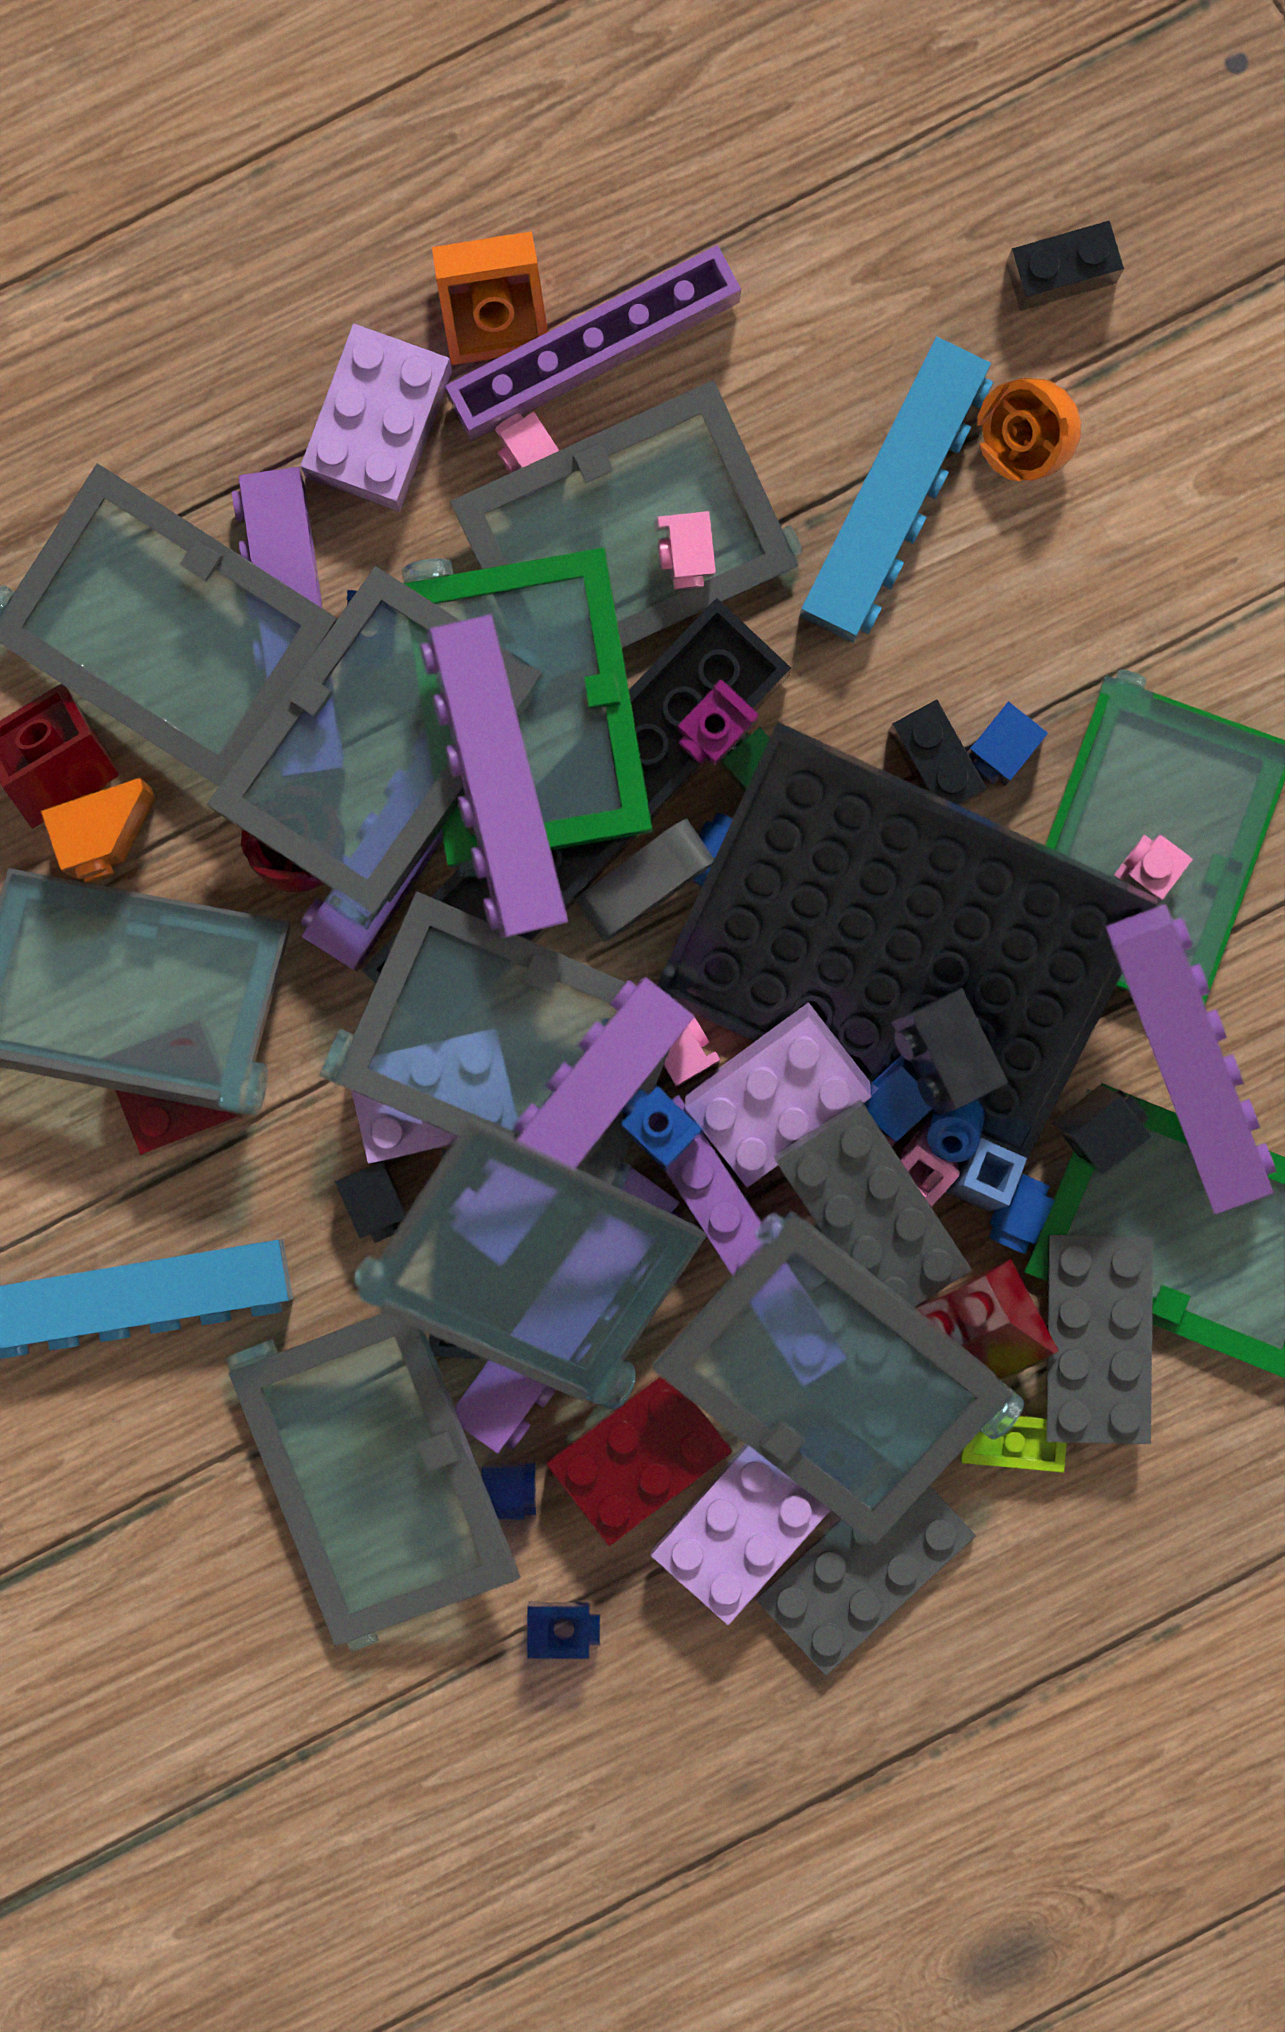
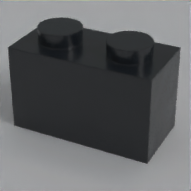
[1006,220,1124,311]
[888,699,987,806]
[891,989,1008,1115]
[1052,1085,1152,1176]

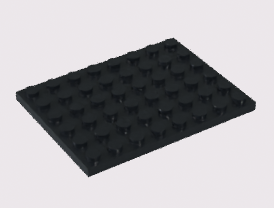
[657,722,1158,1161]

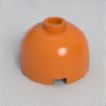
[977,378,1081,481]

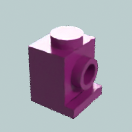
[678,680,759,766]

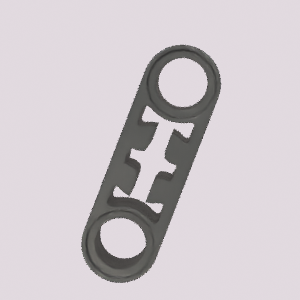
[575,819,714,942]

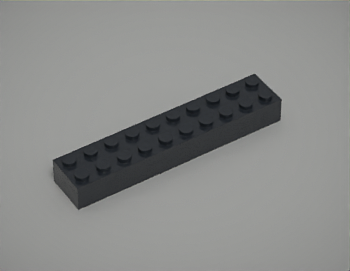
[362,598,791,1042]

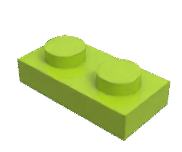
[960,1413,1067,1472]

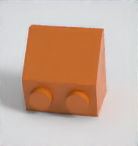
[432,231,548,366]
[41,778,156,883]

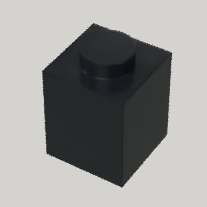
[335,1161,408,1244]

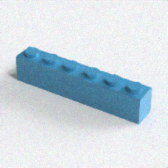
[799,336,994,643]
[0,1239,293,1359]

